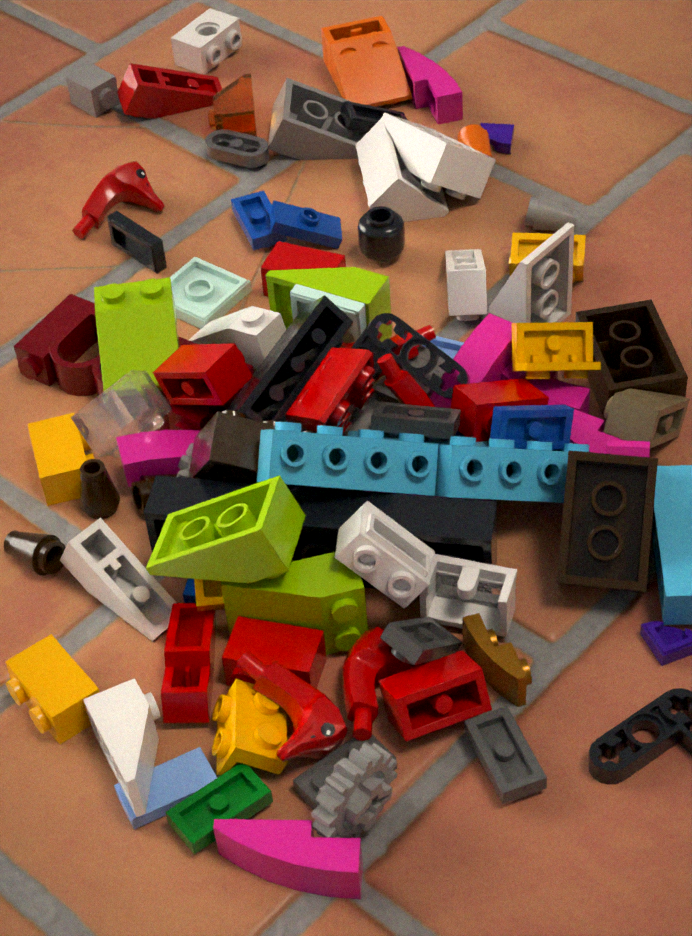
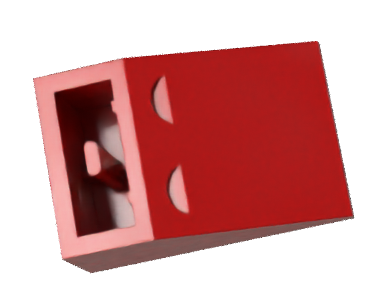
[285,347,375,436]

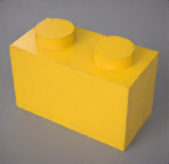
[27,413,95,506]
[5,634,100,745]

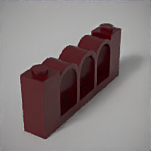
[14,294,254,431]

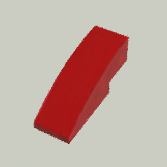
[161,603,216,723]

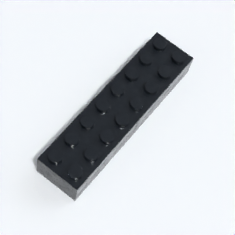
[144,476,497,592]

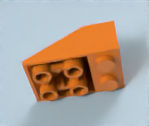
[321,15,412,107]

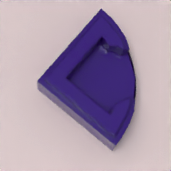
[480,123,514,154]
[640,621,692,666]

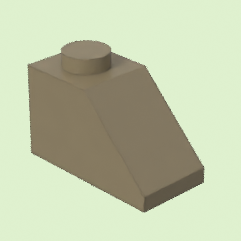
[603,388,690,448]

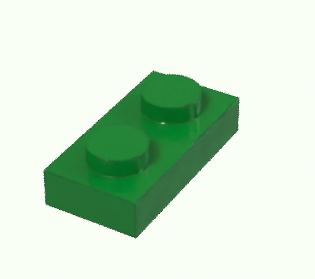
[165,763,273,855]

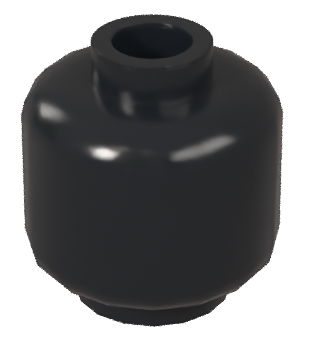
[357,206,405,262]

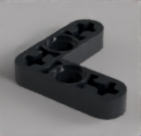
[351,313,470,399]
[588,688,692,785]

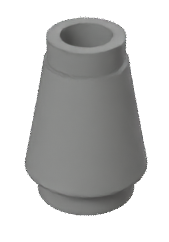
[525,195,579,231]

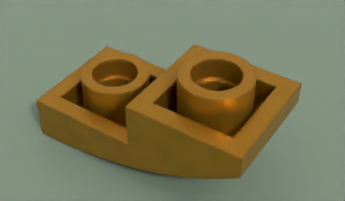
[462,613,532,707]

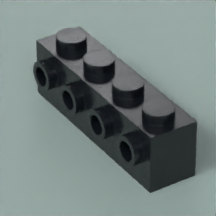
[226,295,353,422]

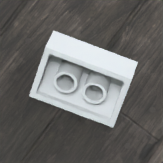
[356,118,449,222]

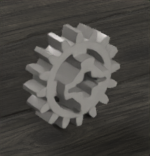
[311,742,398,838]

